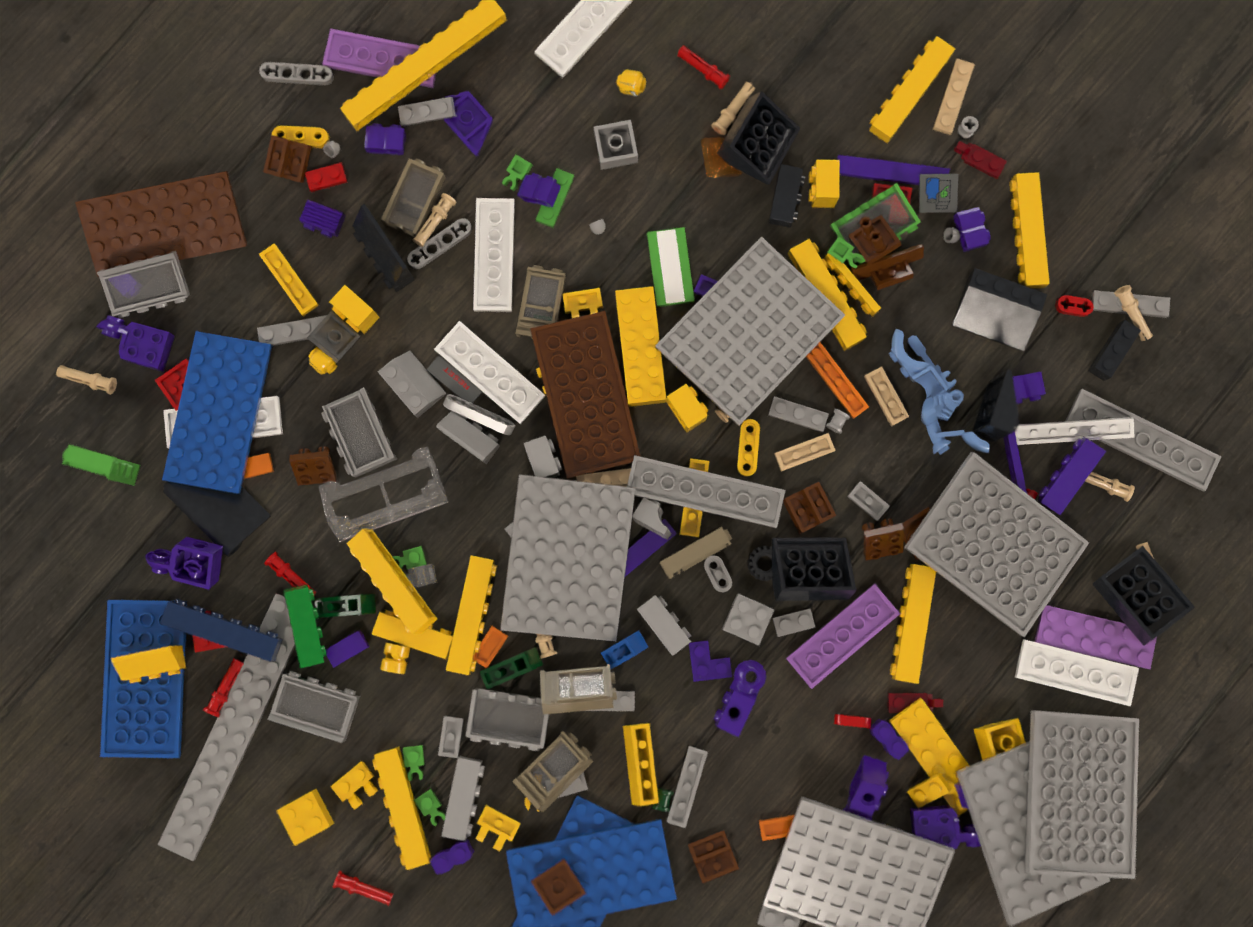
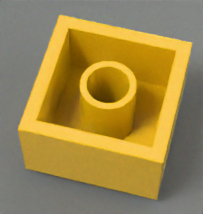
[808,160,839,208]
[329,285,380,334]
[666,384,708,433]
[277,789,334,846]

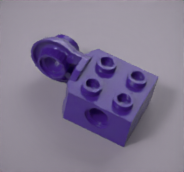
[96,316,175,372]
[145,537,223,589]
[713,660,766,737]
[842,755,889,820]
[910,805,981,849]

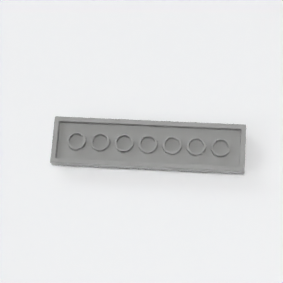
[1065,389,1221,491]
[627,455,785,528]

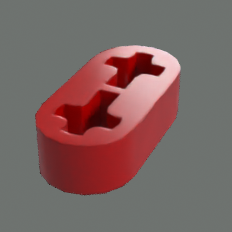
[1055,295,1094,317]
[834,714,872,728]

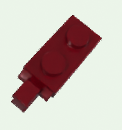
[954,141,1007,179]
[888,693,943,713]

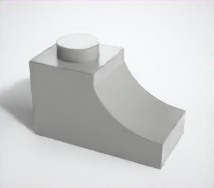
[632,498,671,540]

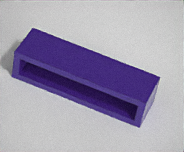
[1038,436,1106,515]

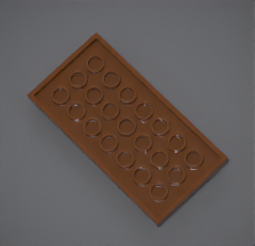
[75,171,247,277]
[530,311,641,478]

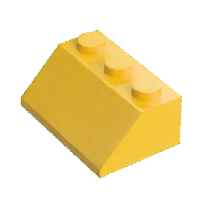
[111,645,186,683]
[974,718,1026,760]

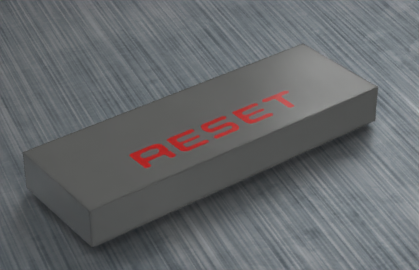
[426,355,483,403]

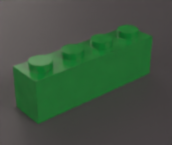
[283,585,326,668]

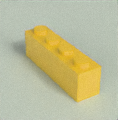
[372,610,453,659]
[623,723,659,806]

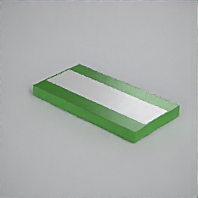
[647,227,694,307]

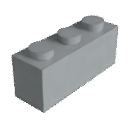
[637,595,691,656]

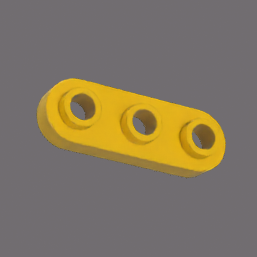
[272,126,329,148]
[737,419,760,477]

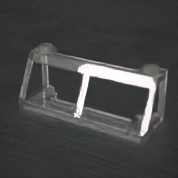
[318,447,448,542]

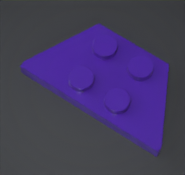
[430,91,493,157]

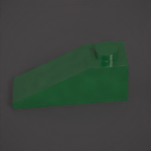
[315,594,376,618]
[480,647,543,689]

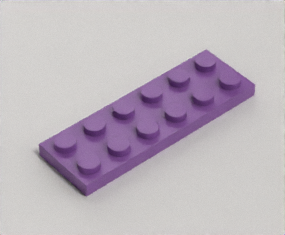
[323,29,436,88]
[786,584,900,689]
[1034,605,1157,669]

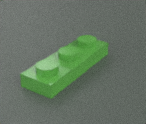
[536,168,574,228]

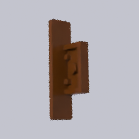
[851,244,924,290]

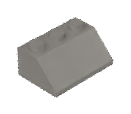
[378,351,446,418]
[436,411,500,464]

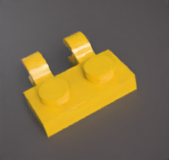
[562,288,603,318]
[331,761,378,810]
[476,805,521,851]

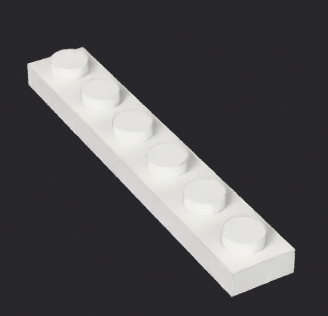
[1015,417,1134,445]

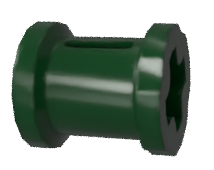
[653,788,673,812]

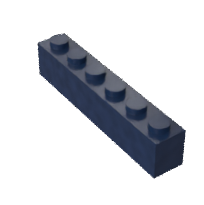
[160,599,283,662]

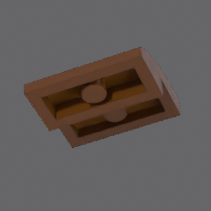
[263,135,312,183]
[783,482,836,534]
[688,830,739,884]

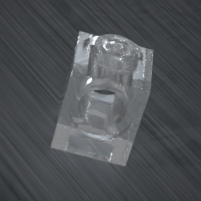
[406,564,437,588]

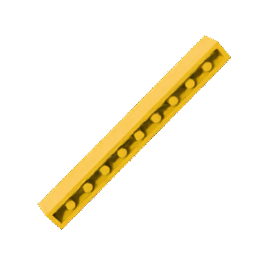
[340,0,506,131]

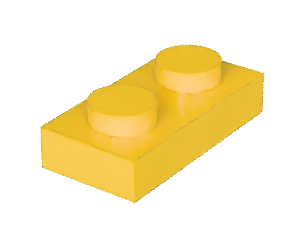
[907,773,951,808]

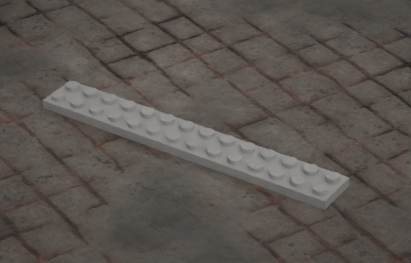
[158,594,295,861]

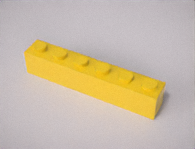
[869,36,955,143]
[1009,172,1050,289]
[788,239,867,351]
[347,529,437,635]
[446,556,497,675]
[890,564,936,684]
[372,746,432,870]

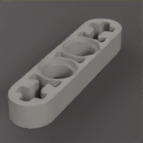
[259,62,334,85]
[407,219,472,269]
[443,394,515,435]

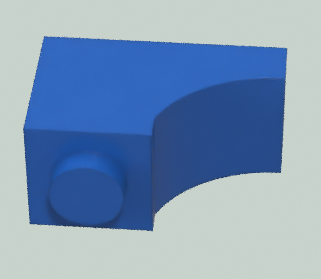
[601,630,648,670]

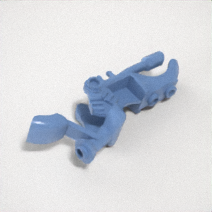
[888,329,989,455]

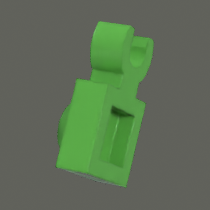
[502,155,533,191]
[827,236,863,268]
[393,546,427,570]
[403,745,425,781]
[414,789,446,826]

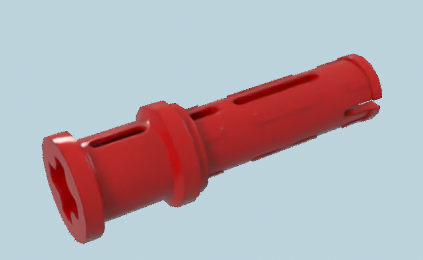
[677,46,730,90]
[264,552,317,596]
[203,658,244,717]
[333,870,394,906]

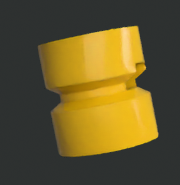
[380,642,411,674]

